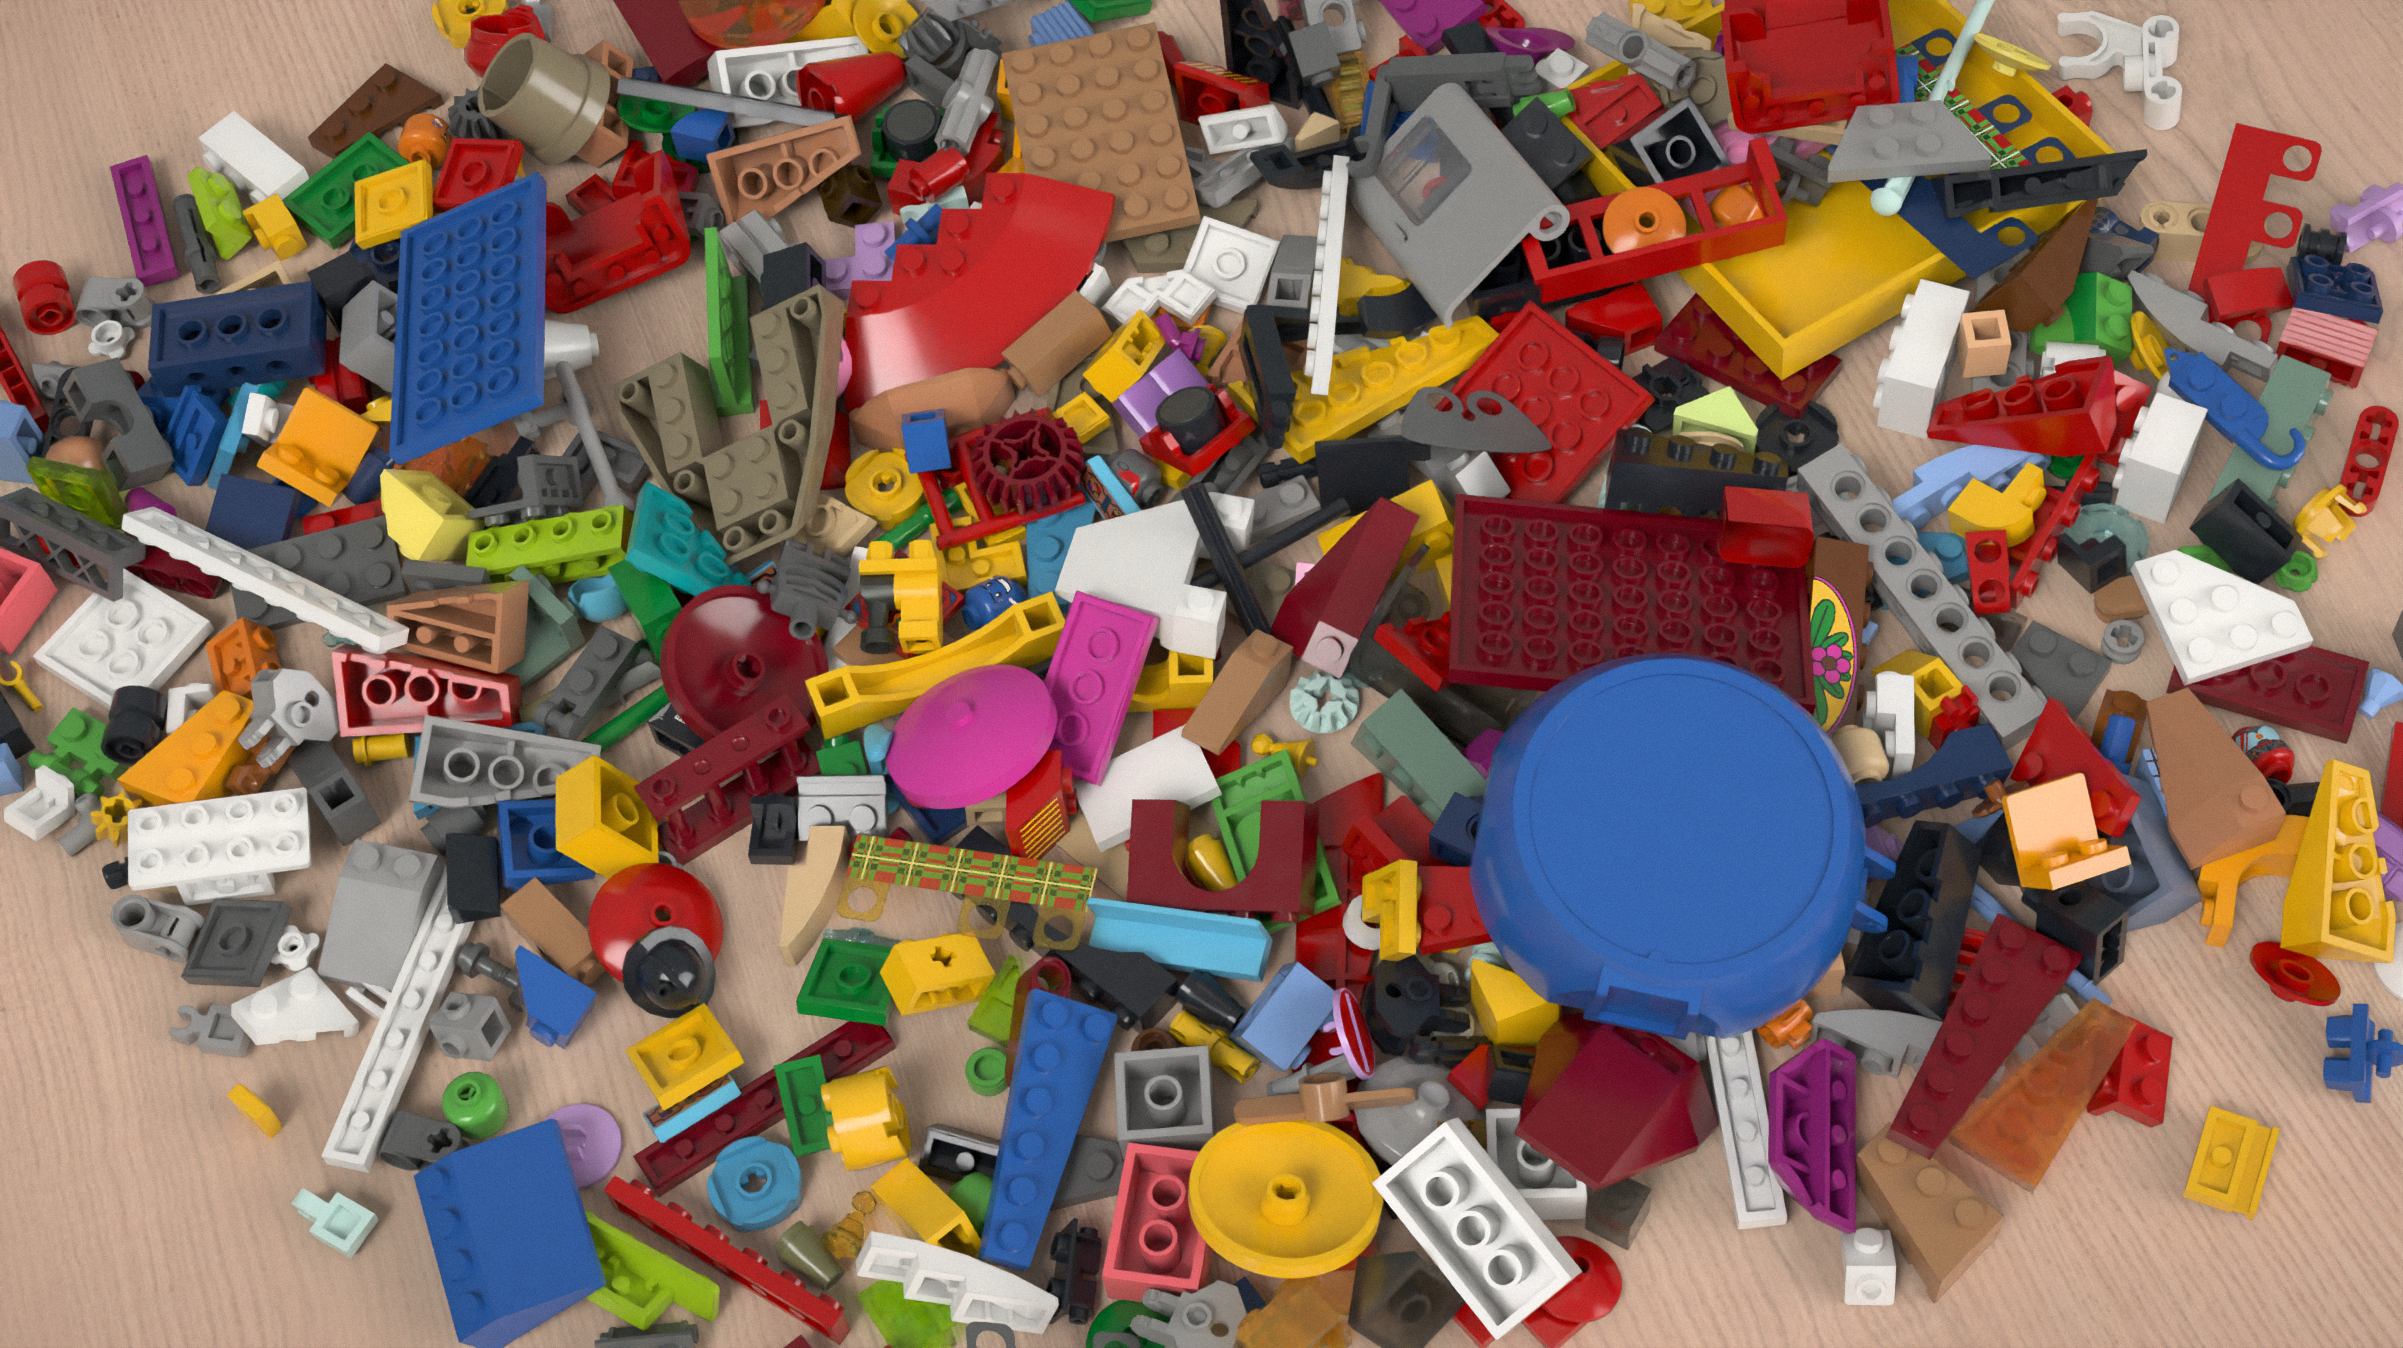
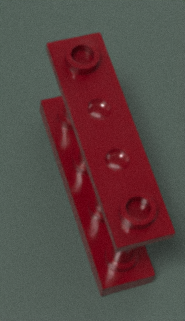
[633,693,822,866]

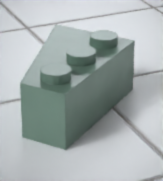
[1350,689,1486,825]

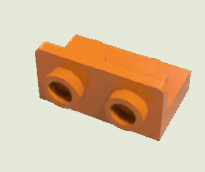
[206,617,282,700]

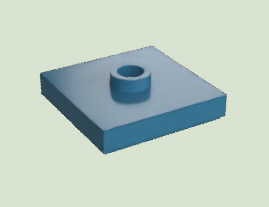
[207,382,259,490]

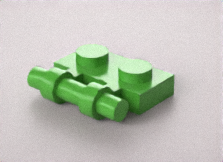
[27,707,130,799]

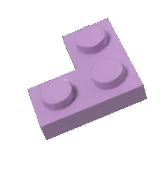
[823,221,897,299]

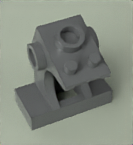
[905,18,1002,110]

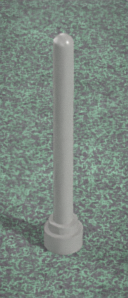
[555,361,636,516]

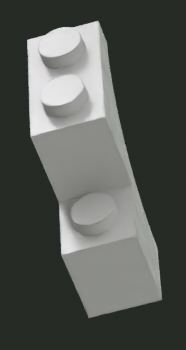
[1367,409,1511,506]

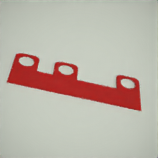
[2188,123,2322,344]

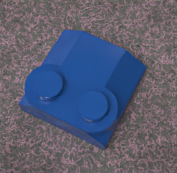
[497,799,596,893]

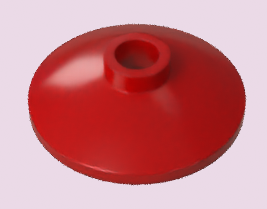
[2249,941,2341,1006]
[1541,1236,1622,1323]

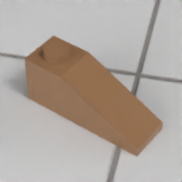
[1181,629,1294,755]

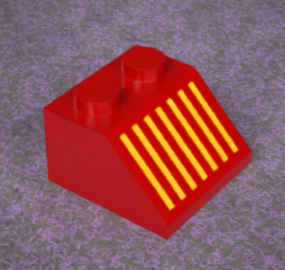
[1174,61,1270,126]
[1005,750,1079,860]

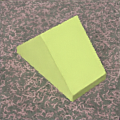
[1672,386,1758,454]

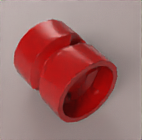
[13,260,76,335]

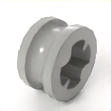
[2101,619,2145,665]

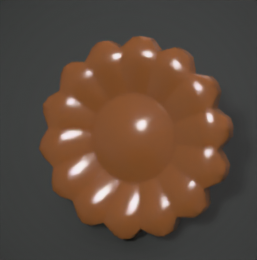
[1971,779,2030,818]

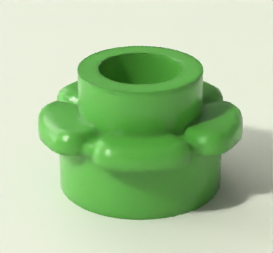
[2274,551,2318,592]

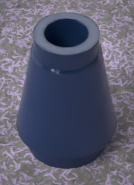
[343,446,402,505]

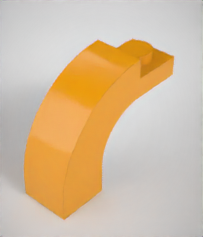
[2196,815,2309,948]

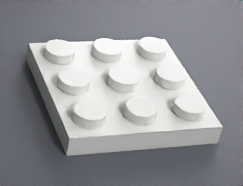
[33,568,215,710]

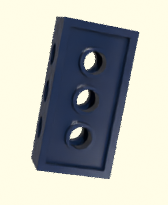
[148,281,327,398]

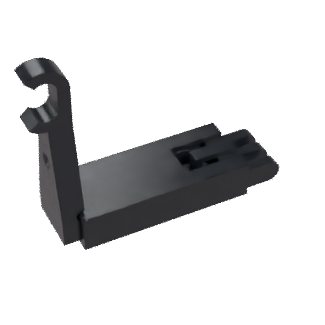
[1239,305,1362,449]

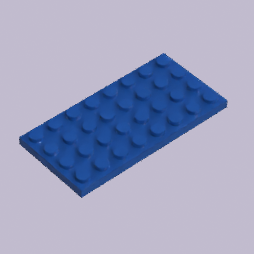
[389,172,547,465]

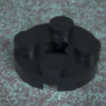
[1755,401,1839,478]

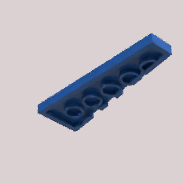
[978,988,1118,1272]

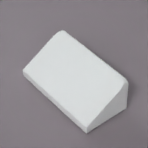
[1198,104,1289,154]

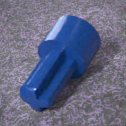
[2099,714,2135,775]

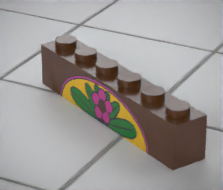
[1805,536,1874,738]

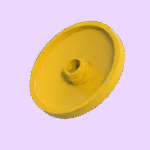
[1188,1120,1383,1278]

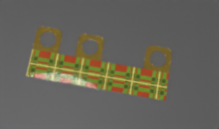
[836,834,1098,951]

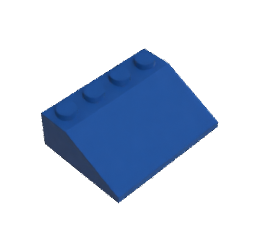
[414,1118,607,1348]

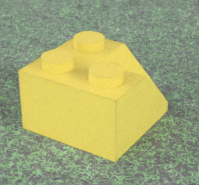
[380,469,485,562]

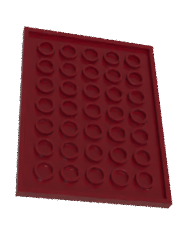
[1447,494,1816,716]

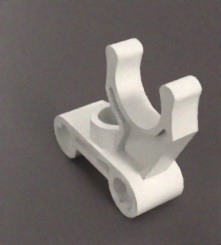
[2057,11,2182,130]

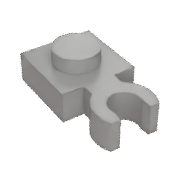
[169,1004,251,1058]

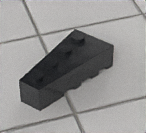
[1841,820,1982,1020]

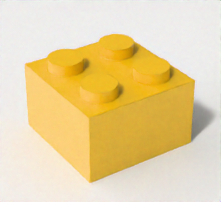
[556,755,659,879]

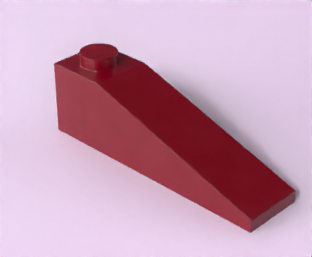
[1271,496,1421,678]

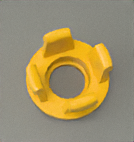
[2292,484,2367,559]

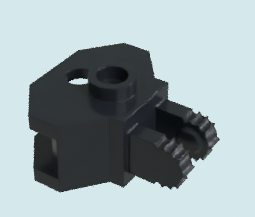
[1365,955,1470,1056]

